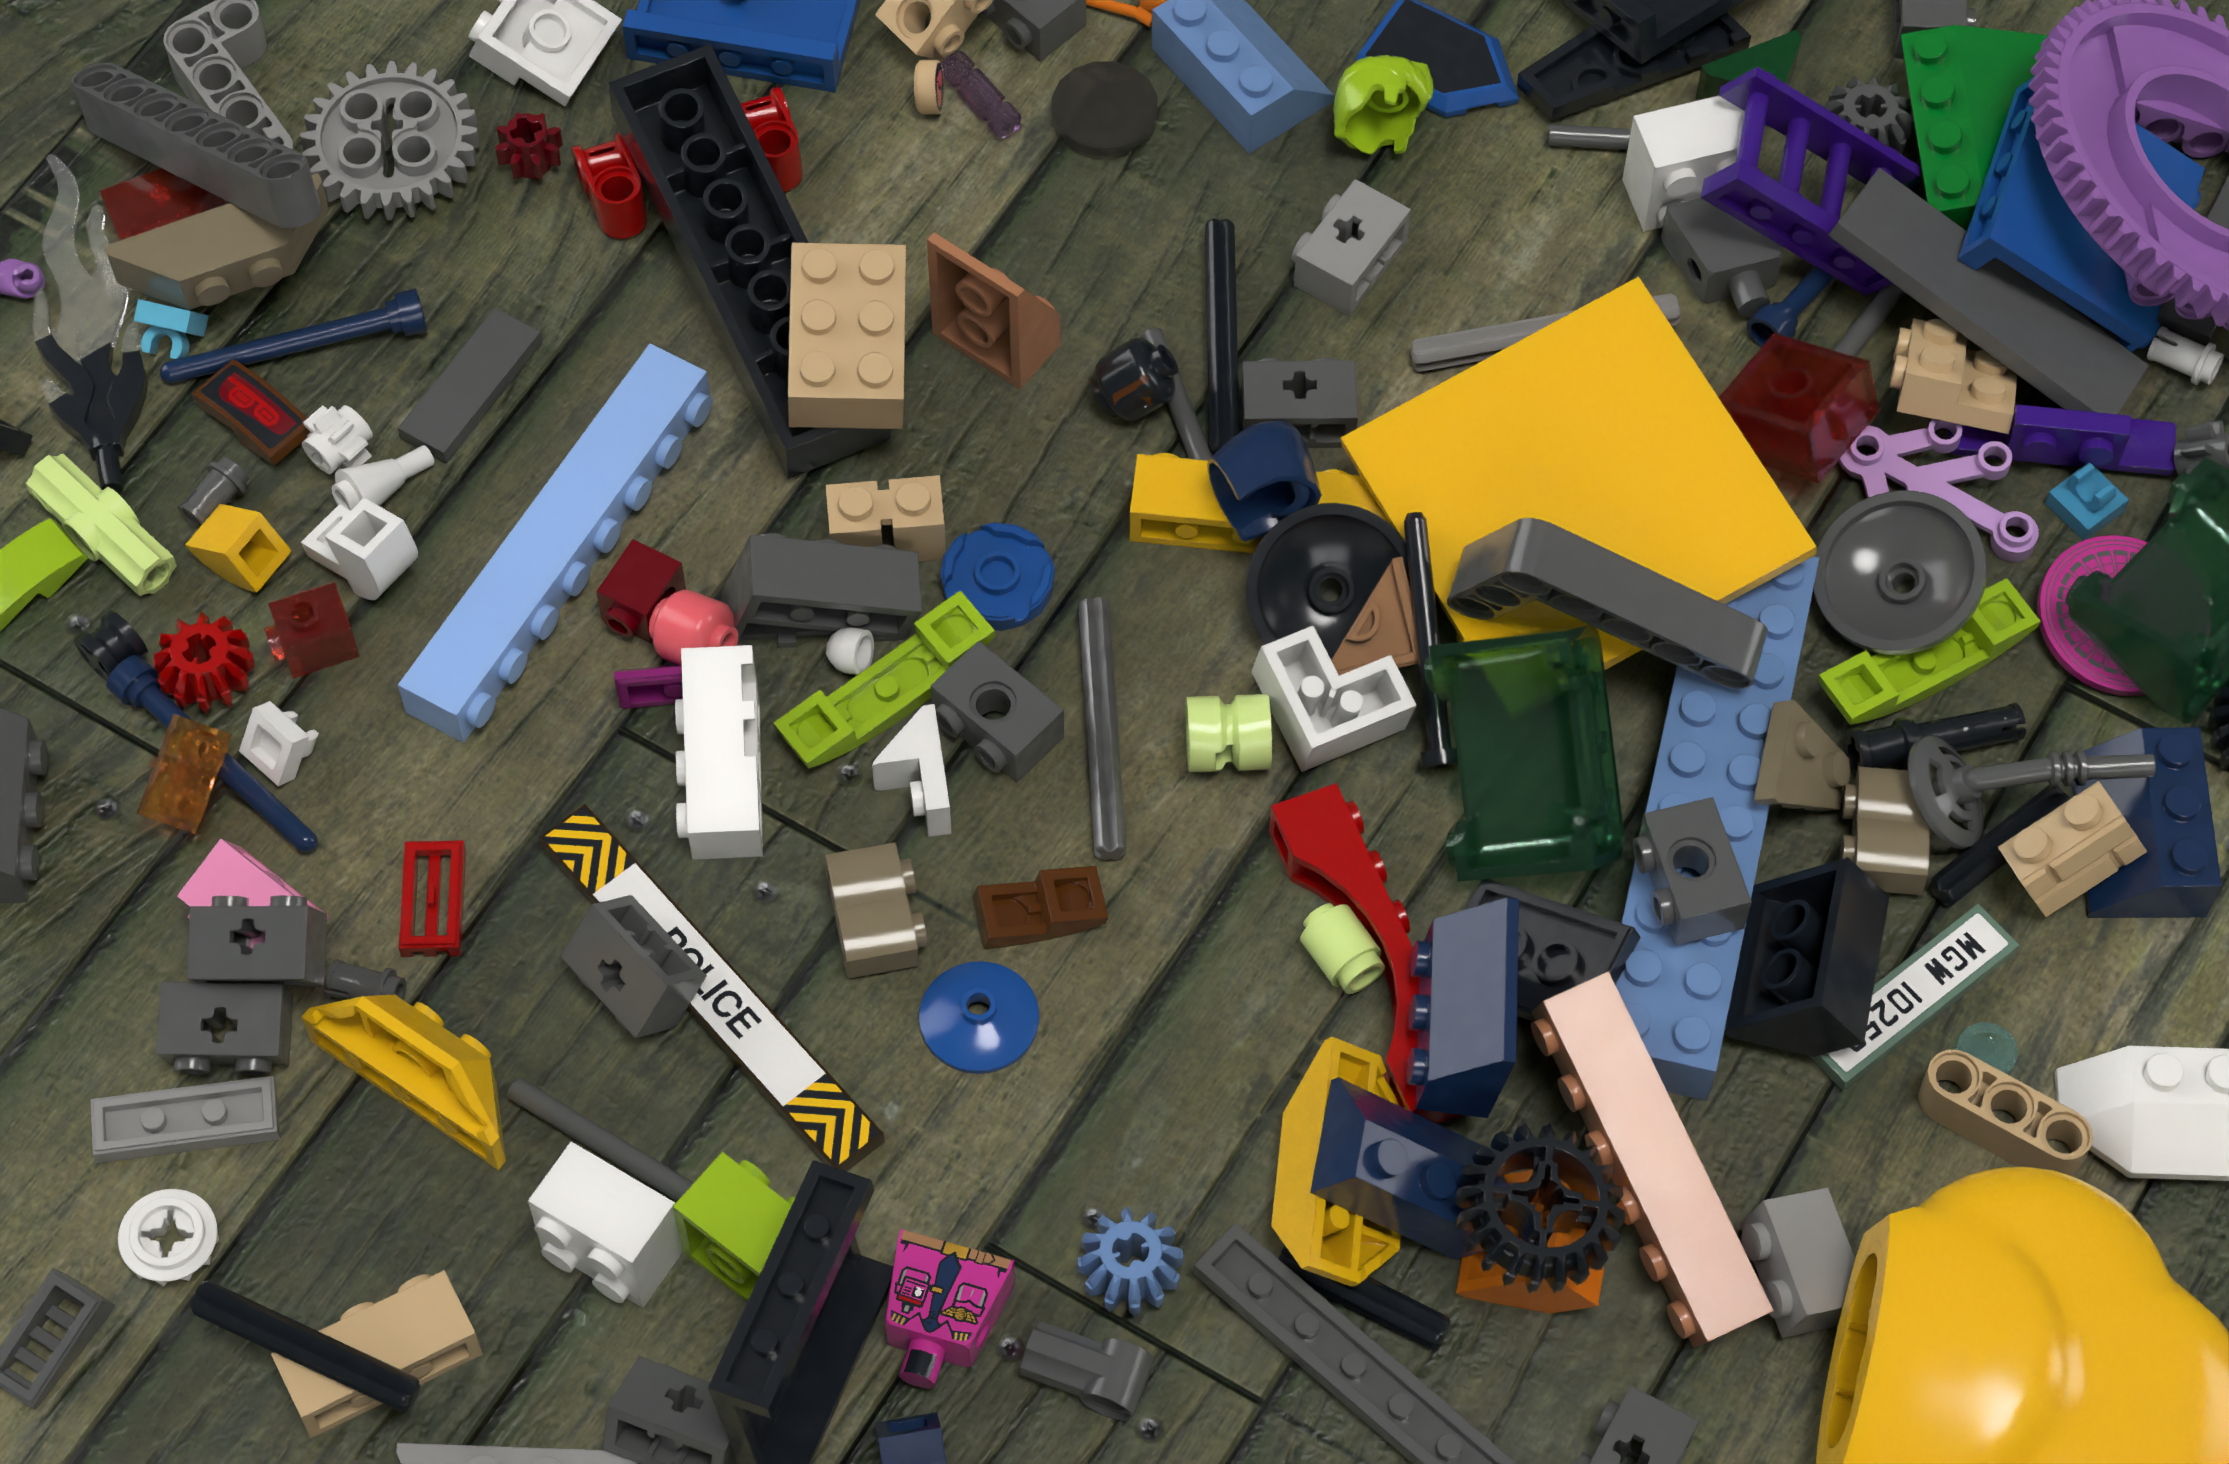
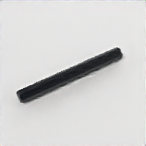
[1205,219,1240,456]

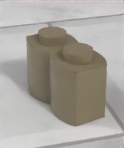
[1840,766,1929,895]
[825,842,928,979]

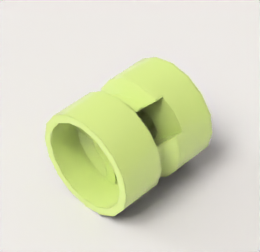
[1186,694,1272,772]

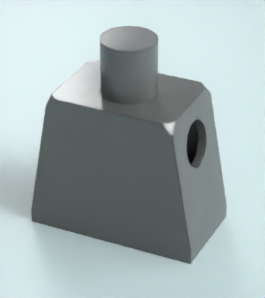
[1661,198,1782,317]

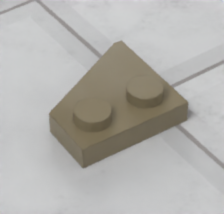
[1754,700,1850,812]

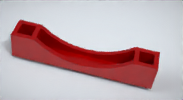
[1269,783,1462,1124]

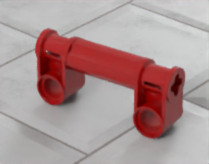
[571,87,803,239]

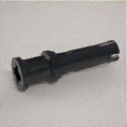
[1844,703,2026,778]

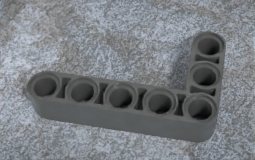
[1447,518,1768,689]

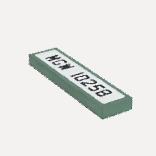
[1808,904,2020,1091]

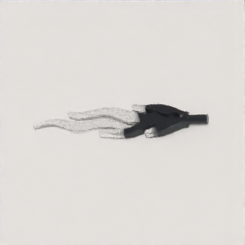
[32,154,148,494]

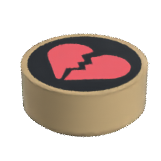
[914,60,944,115]

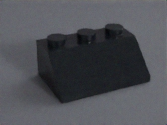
[1724,857,1890,1057]

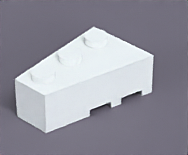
[675,645,763,860]

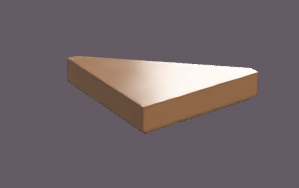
[1331,556,1419,676]

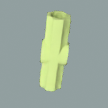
[26,454,177,596]

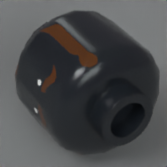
[1092,338,1178,421]

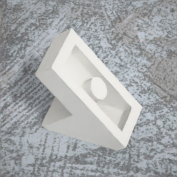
[872,704,952,837]

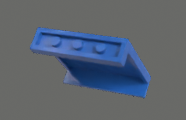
[622,0,861,93]
[1958,76,2205,352]

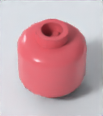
[649,589,738,666]

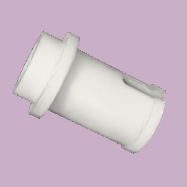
[2147,326,2224,385]

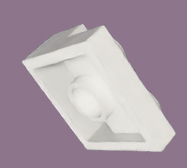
[468,0,622,106]

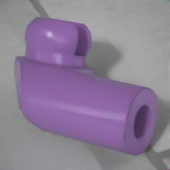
[0,259,45,299]

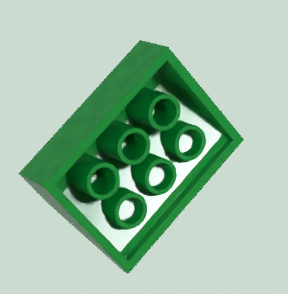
[1901,25,2048,231]

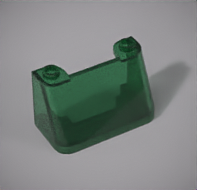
[2065,457,2229,724]
[1425,624,1624,882]

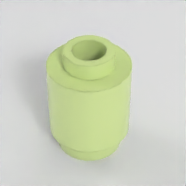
[1300,903,1385,994]

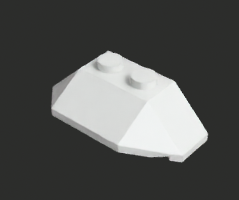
[2054,1046,2229,1181]

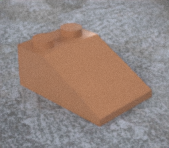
[927,232,1060,390]

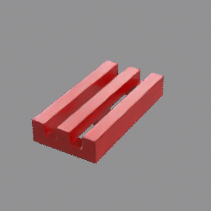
[399,840,466,957]

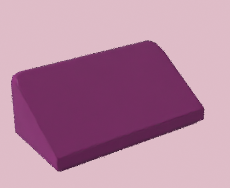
[614,665,683,709]

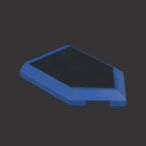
[1355,0,1519,118]

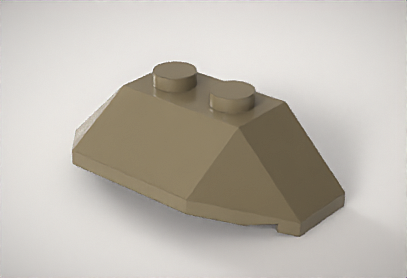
[104,173,329,311]

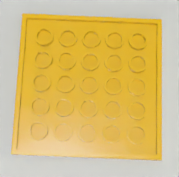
[1340,276,1817,721]

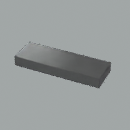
[398,308,542,463]

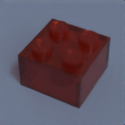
[1718,333,1879,483]

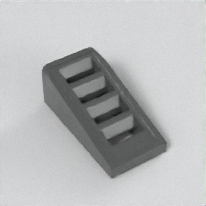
[0,1268,115,1409]

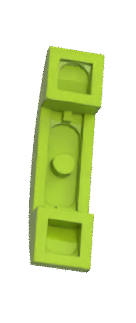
[1817,578,2041,725]
[773,590,996,769]

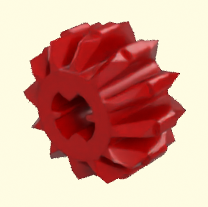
[153,611,255,714]

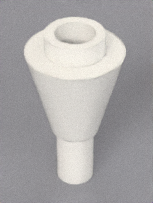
[332,445,434,510]

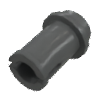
[177,457,249,528]
[324,959,406,1000]

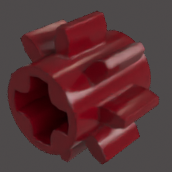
[495,112,563,180]

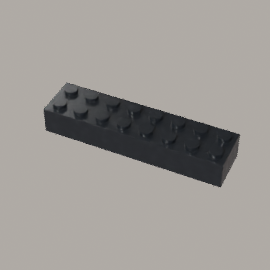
[608,44,891,479]

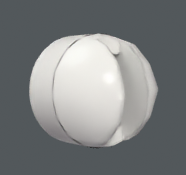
[826,628,874,675]

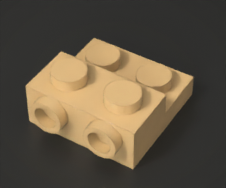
[1889,318,2017,434]

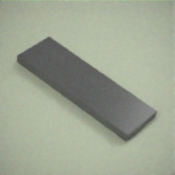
[1829,167,2149,414]

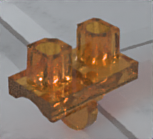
[136,713,232,834]

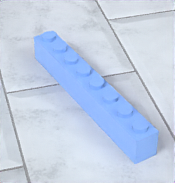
[398,343,713,743]

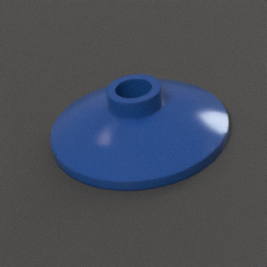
[919,961,1039,1074]

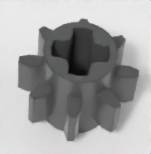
[2174,420,2229,493]

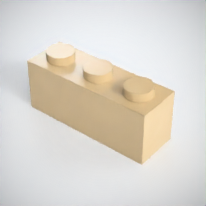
[271,1270,483,1439]

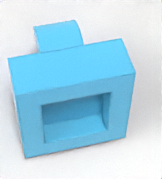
[133,299,209,359]

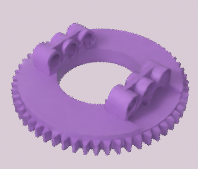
[2029,0,2229,330]

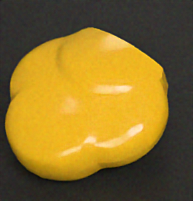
[1816,1166,2229,1464]

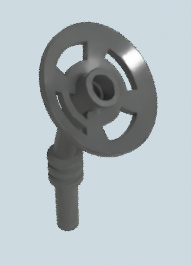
[1908,736,2156,849]

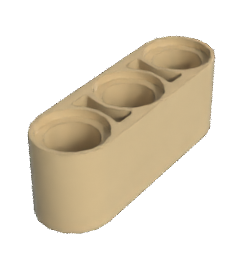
[1918,1049,2093,1177]

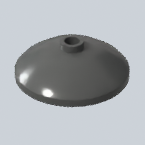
[1813,490,1988,655]

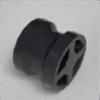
[74,610,149,681]

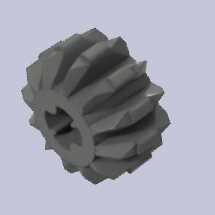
[1823,75,1914,154]

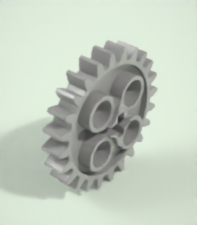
[300,61,480,220]

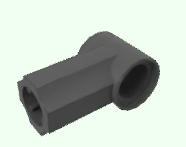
[1020,1320,1155,1421]

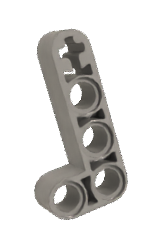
[163,0,295,151]

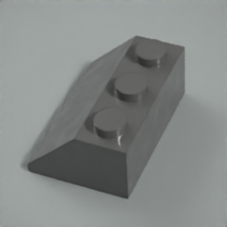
[0,708,48,903]

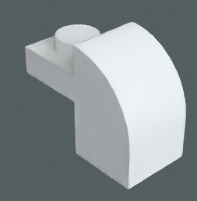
[301,498,418,600]

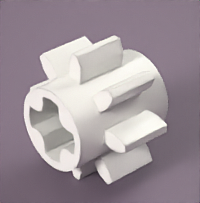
[302,405,373,474]

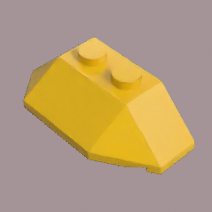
[301,994,506,1171]
[1271,1037,1401,1287]

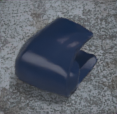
[1207,420,1322,541]

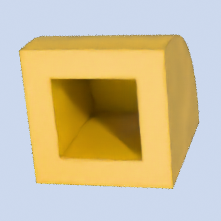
[185,504,292,593]

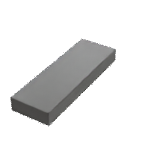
[91,1076,280,1163]

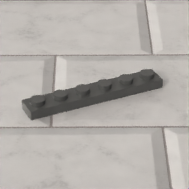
[1193,1222,1517,1464]

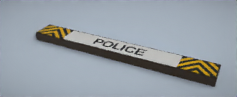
[538,804,885,1171]

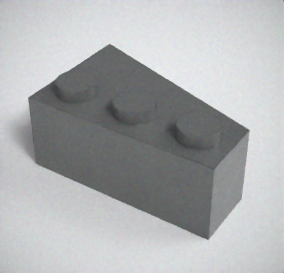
[722,533,922,648]

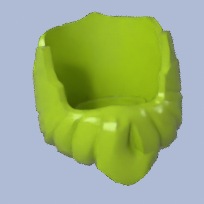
[1333,55,1434,155]

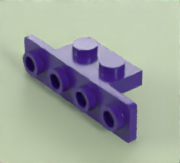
[1948,404,2176,476]

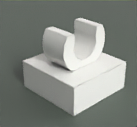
[239,701,319,786]

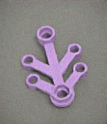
[1837,419,2039,562]

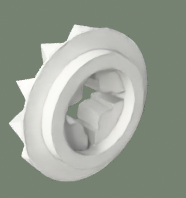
[118,1189,220,1287]

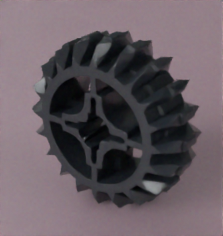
[1454,1123,1626,1293]

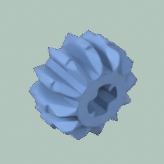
[1078,1206,1183,1317]

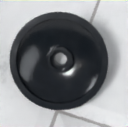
[1246,503,1411,659]

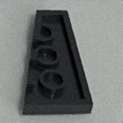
[1517,12,1751,121]

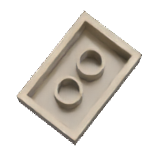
[788,243,906,429]

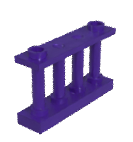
[1700,66,1921,296]

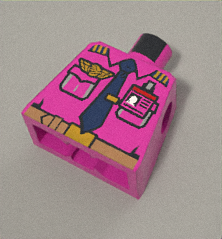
[885,1229,1015,1389]

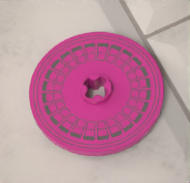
[2037,535,2208,696]

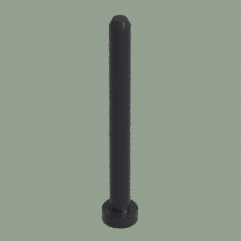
[1404,512,1462,769]

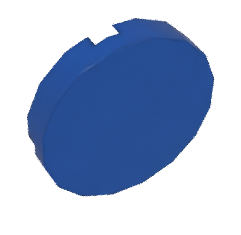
[940,522,1055,631]

